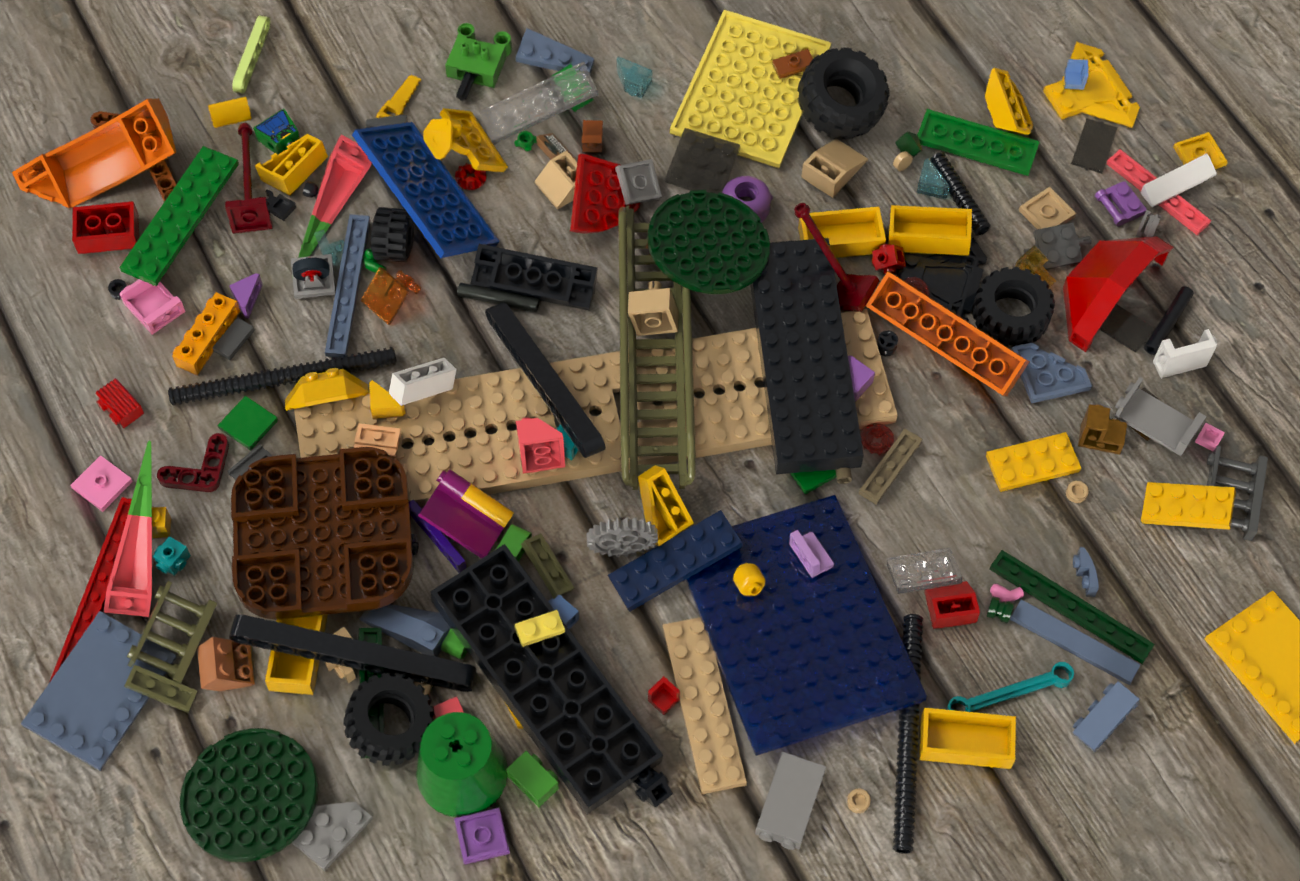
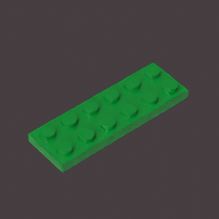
[918,109,1040,176]

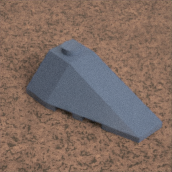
[360,604,450,657]

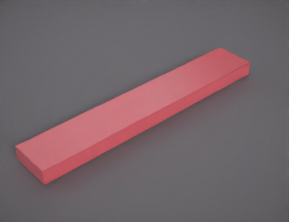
[1106,149,1212,235]

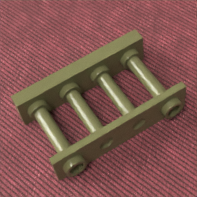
[127,581,217,684]

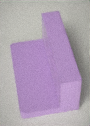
[789,530,834,577]

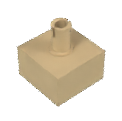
[628,281,679,336]

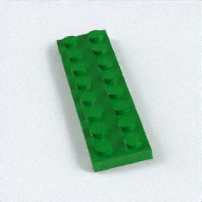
[119,146,239,286]

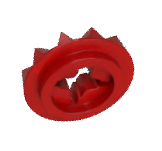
[455,162,487,190]

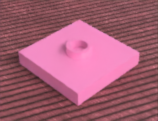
[70,455,133,512]

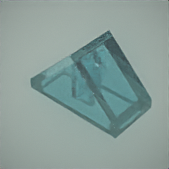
[917,158,950,199]

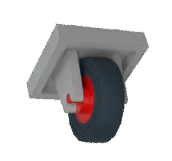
[291,254,336,299]

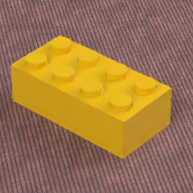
[889,205,972,256]
[798,207,886,258]
[265,614,328,695]
[919,708,1016,769]

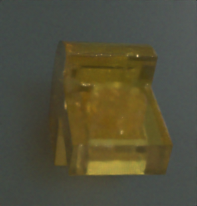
[1015,245,1056,289]

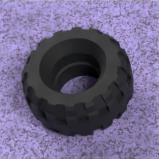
[797,47,890,139]

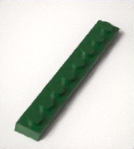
[989,550,1155,664]

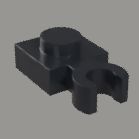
[265,190,296,221]

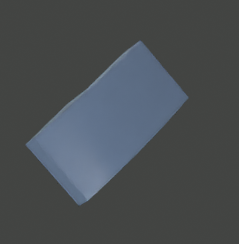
[1073,547,1099,597]

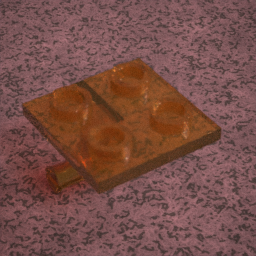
[360,267,421,325]

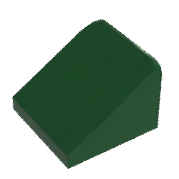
[895,132,922,158]

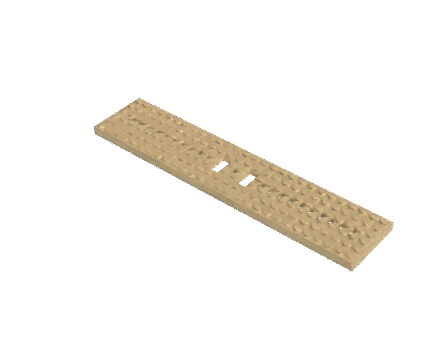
[294,309,898,507]

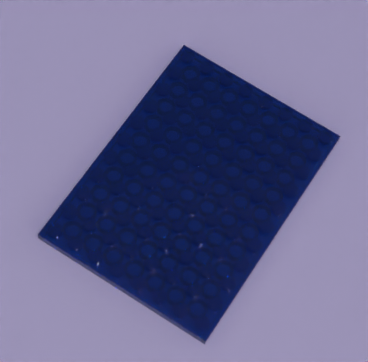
[686,495,927,756]

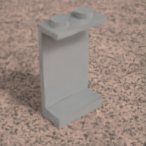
[1114,377,1207,456]
[755,752,826,850]

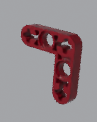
[157,433,229,492]

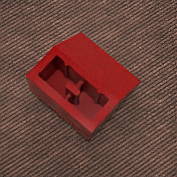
[924,581,980,629]

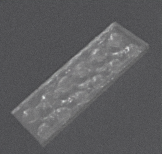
[479,62,599,145]

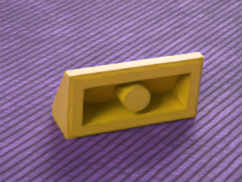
[208,97,252,128]

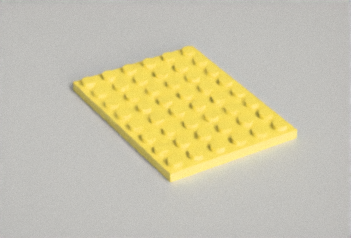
[670,10,831,169]

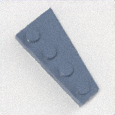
[516,28,594,78]

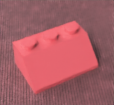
[516,417,565,474]

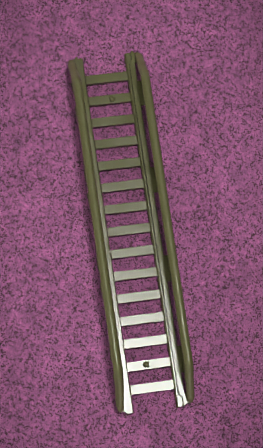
[618,206,696,490]

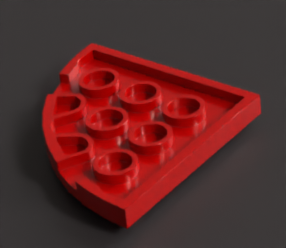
[570,153,640,234]

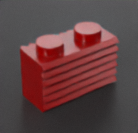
[96,378,145,428]

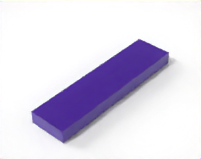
[409,499,466,573]

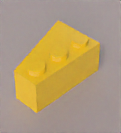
[255,134,328,196]
[637,465,694,546]

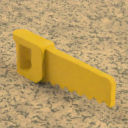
[376,75,421,118]

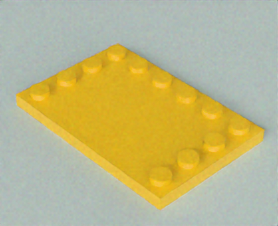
[1205,590,1300,744]

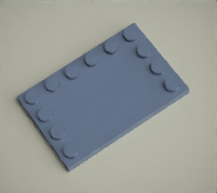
[21,611,177,771]

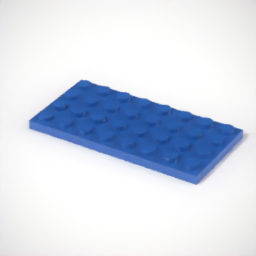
[352,122,500,258]

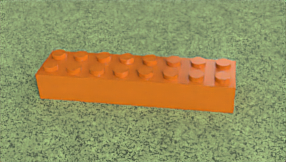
[866,272,1030,397]

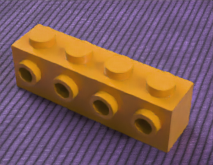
[172,292,241,376]

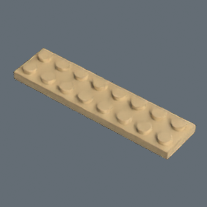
[662,616,747,794]

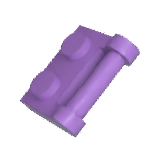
[1095,181,1147,226]

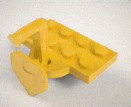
[423,108,508,172]

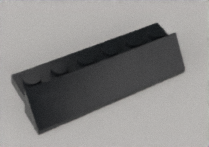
[470,244,598,310]

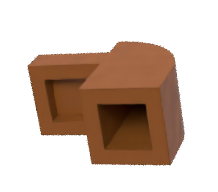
[582,120,603,152]

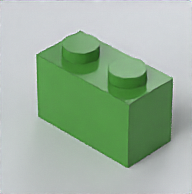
[506,751,559,808]

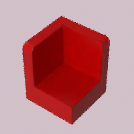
[648,676,680,715]

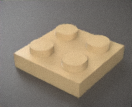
[1019,187,1076,230]

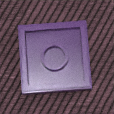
[454,807,510,865]

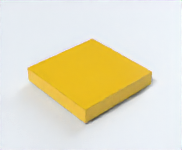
[1173,132,1228,169]

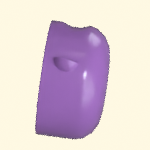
[722,176,773,223]

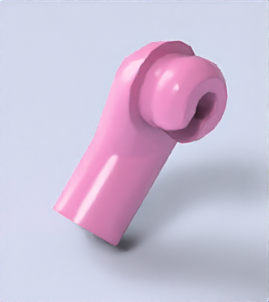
[990,584,1024,602]

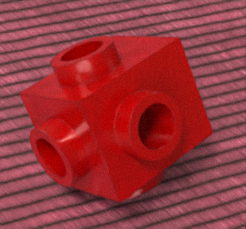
[872,244,906,275]

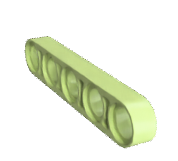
[232,15,270,94]

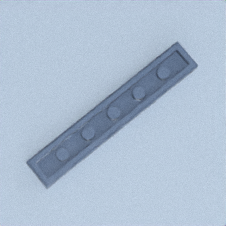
[1010,600,1140,685]

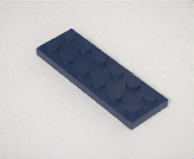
[608,510,743,612]

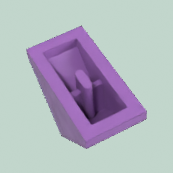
[229,273,263,318]
[848,356,875,402]

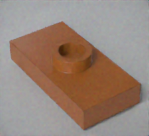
[772,49,813,79]

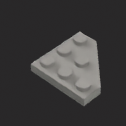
[292,802,373,871]

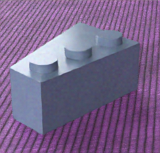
[1072,681,1140,753]

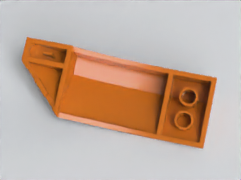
[12,99,176,208]

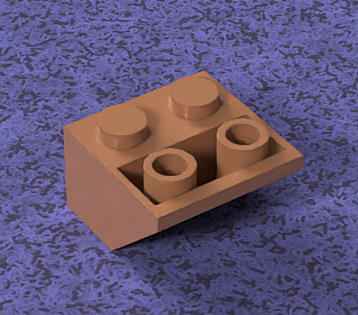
[197,637,254,691]

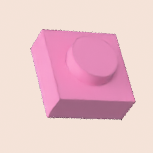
[1195,423,1225,452]

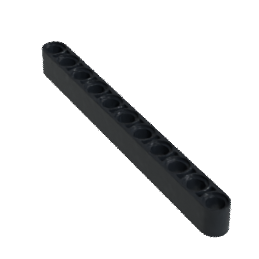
[485,302,606,458]
[229,614,476,692]

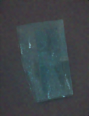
[616,56,652,99]

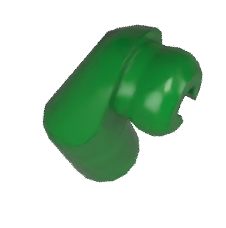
[363,249,386,276]

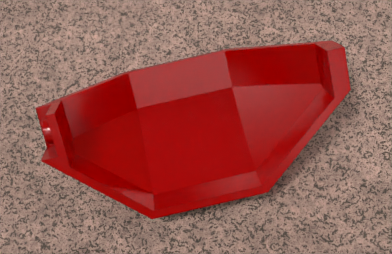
[1063,236,1174,352]

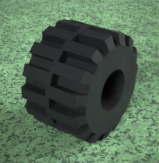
[371,207,414,262]

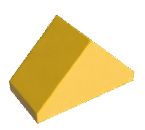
[369,380,406,419]

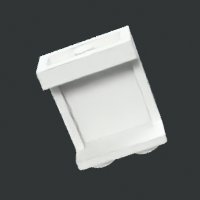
[1153,329,1217,378]

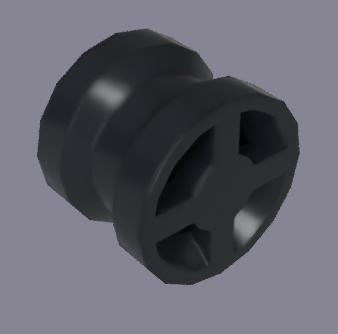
[877,331,898,356]

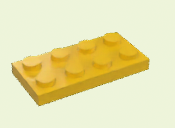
[986,432,1081,492]
[1141,482,1236,530]

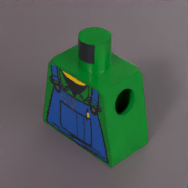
[253,108,300,155]

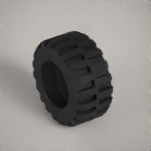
[973,267,1055,347]
[344,673,435,766]

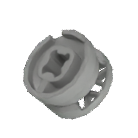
[1136,210,1162,238]

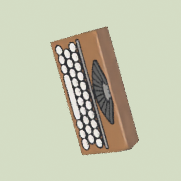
[536,133,576,160]

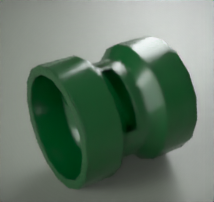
[986,596,1014,624]

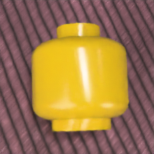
[733,563,766,596]

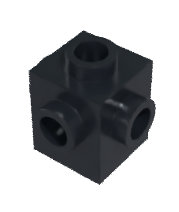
[633,768,673,808]

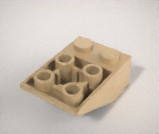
[801,139,868,198]

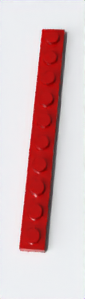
[49,497,132,683]

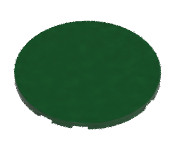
[647,190,770,294]
[180,728,319,862]

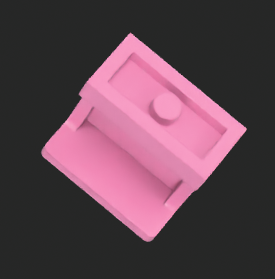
[119,279,186,335]

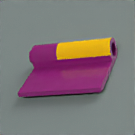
[418,469,514,559]

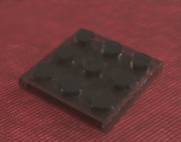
[665,128,740,194]

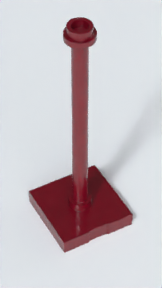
[225,123,273,234]
[794,203,880,312]

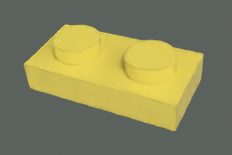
[514,610,565,647]

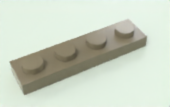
[859,429,923,505]

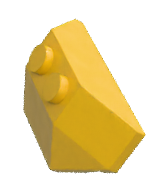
[984,68,1033,135]
[285,368,369,411]

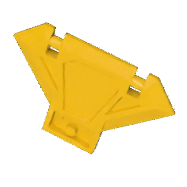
[1043,42,1140,128]

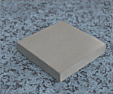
[615,159,662,205]

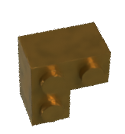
[1078,404,1127,455]

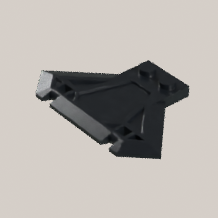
[897,237,987,321]

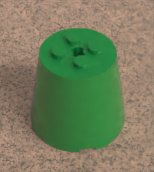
[416,712,508,817]

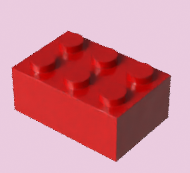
[72,201,139,254]

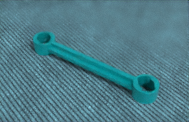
[946,662,1074,712]

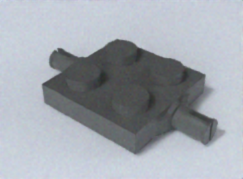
[1024,222,1092,270]

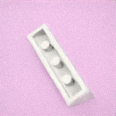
[1141,154,1217,207]

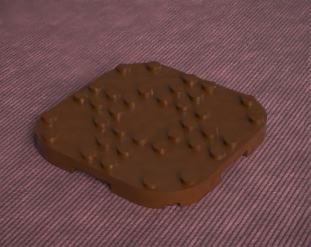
[231,447,414,620]

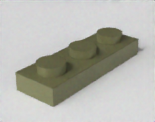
[521,533,574,599]
[124,665,198,713]

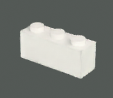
[389,358,457,406]

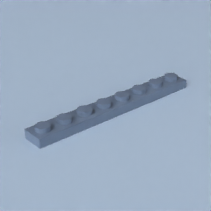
[325,215,370,358]

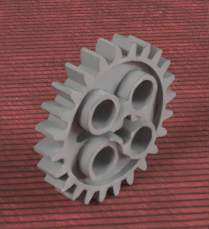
[587,517,658,557]

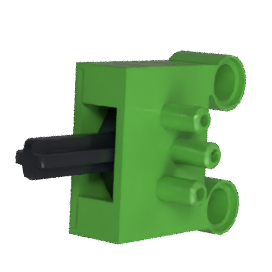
[445,23,512,101]

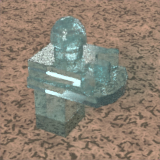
[314,229,344,264]

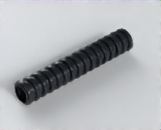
[929,152,991,236]

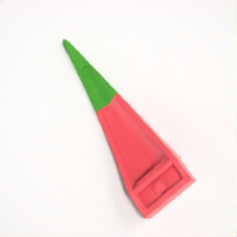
[292,134,372,279]
[104,440,152,617]

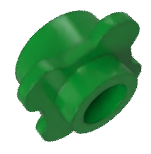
[514,131,537,151]

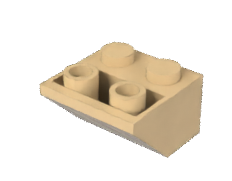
[535,150,577,210]

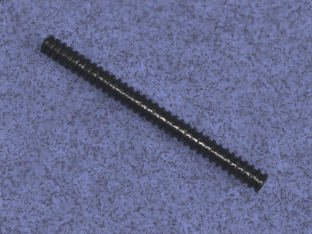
[168,347,397,406]
[893,614,923,854]

